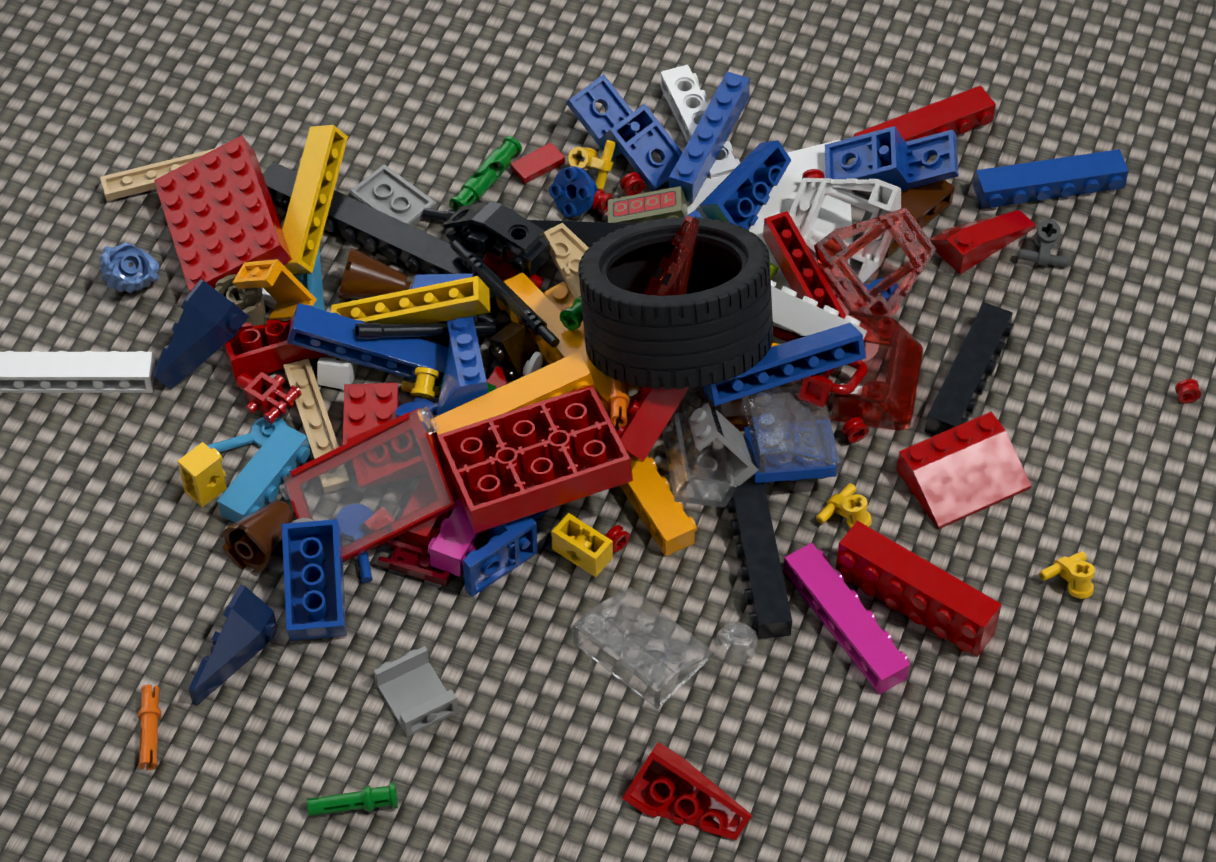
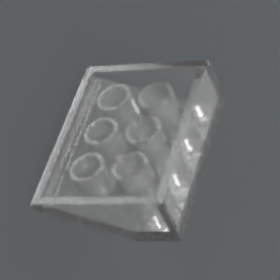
[742,380,841,474]
[573,587,714,709]

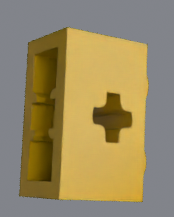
[177,442,227,508]
[552,513,613,577]

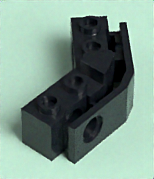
[443,201,550,277]

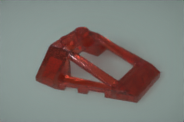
[814,208,936,329]
[643,215,699,296]

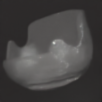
[714,621,759,667]

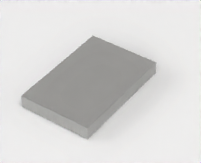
[348,164,437,226]

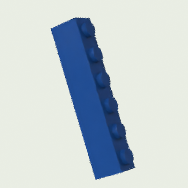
[669,71,750,203]
[973,149,1129,209]
[286,303,449,386]
[703,323,866,406]

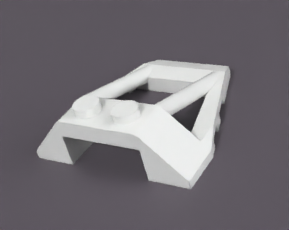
[789,178,901,284]

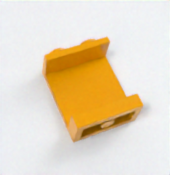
[232,259,317,321]

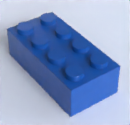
[282,519,347,641]

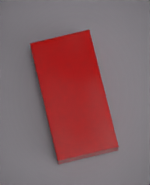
[510,142,565,184]

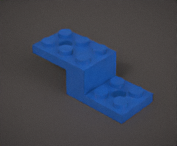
[566,74,682,191]
[825,126,959,191]
[463,507,554,597]

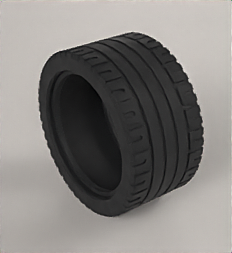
[578,217,774,390]

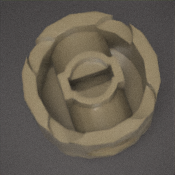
[215,274,266,326]

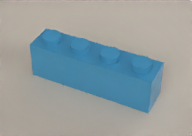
[217,423,311,523]

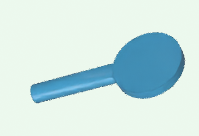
[207,417,287,453]

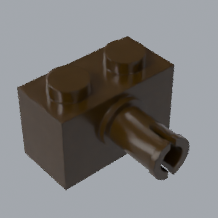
[489,322,547,382]

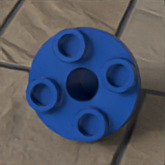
[549,166,597,217]

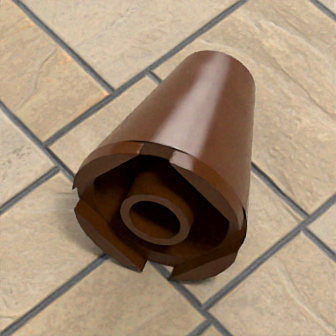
[338,248,411,299]
[221,500,293,573]

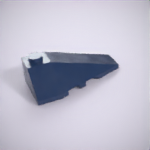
[152,279,250,389]
[189,584,278,706]

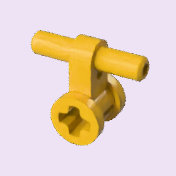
[568,140,616,190]
[401,367,441,399]
[816,483,872,529]
[1039,551,1095,599]

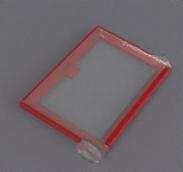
[279,406,457,563]

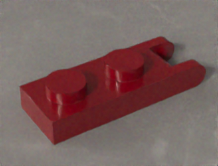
[377,539,452,586]

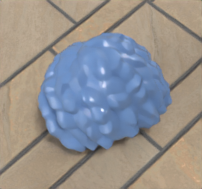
[99,242,159,293]

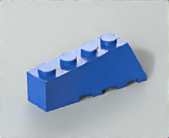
[699,140,791,230]
[437,317,488,416]

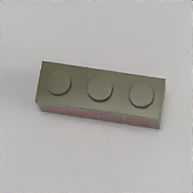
[608,186,688,224]

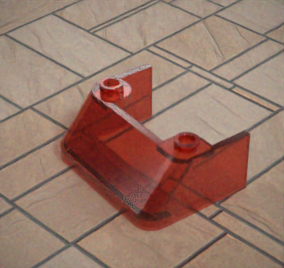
[831,311,923,431]

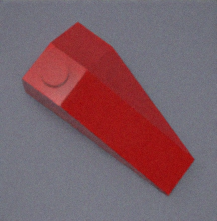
[927,210,1036,275]
[622,742,752,840]

